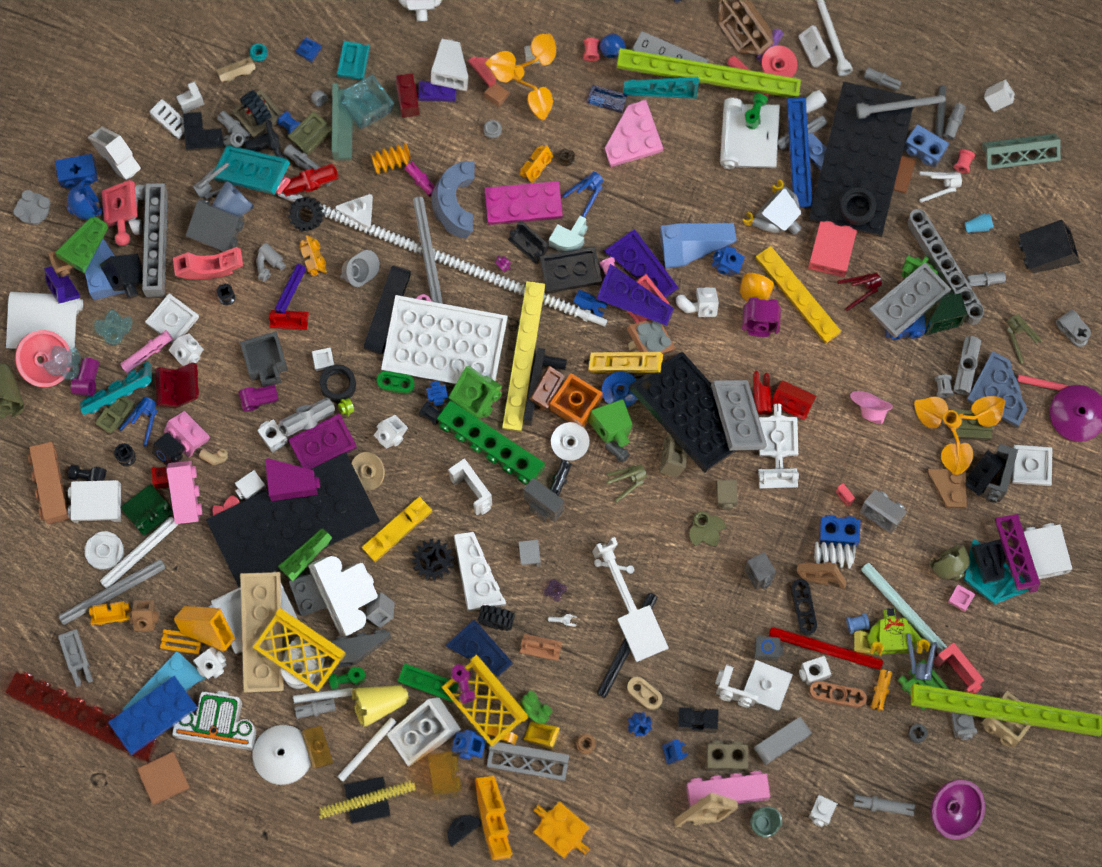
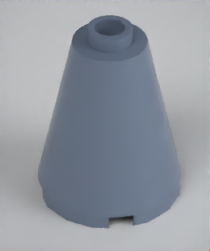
[212,181,254,216]

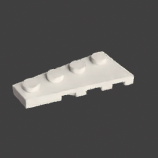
[454,532,507,611]

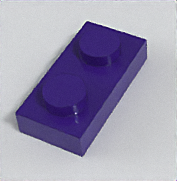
[419,81,456,102]

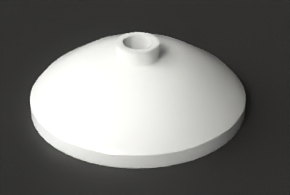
[253,725,311,785]

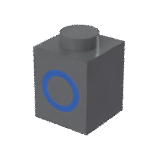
[754,636,783,661]

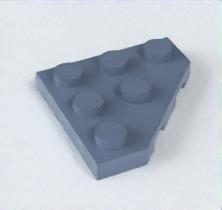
[966,351,1027,428]

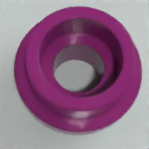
[494,255,511,272]

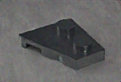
[971,539,1006,584]

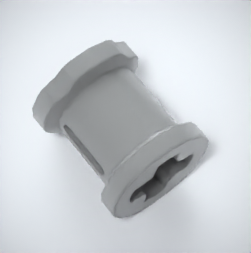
[934,374,954,398]

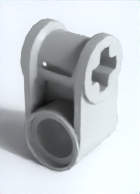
[1056,309,1091,347]

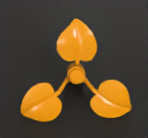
[485,34,556,120]
[915,396,1005,475]

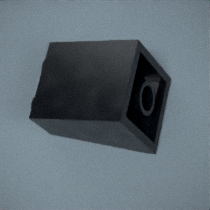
[1018,220,1081,273]

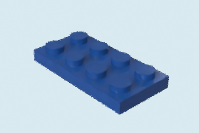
[108,675,198,755]

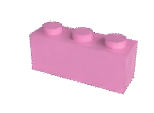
[167,461,203,524]

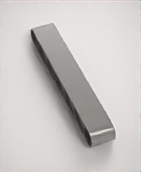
[907,209,984,325]

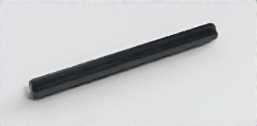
[597,592,658,698]

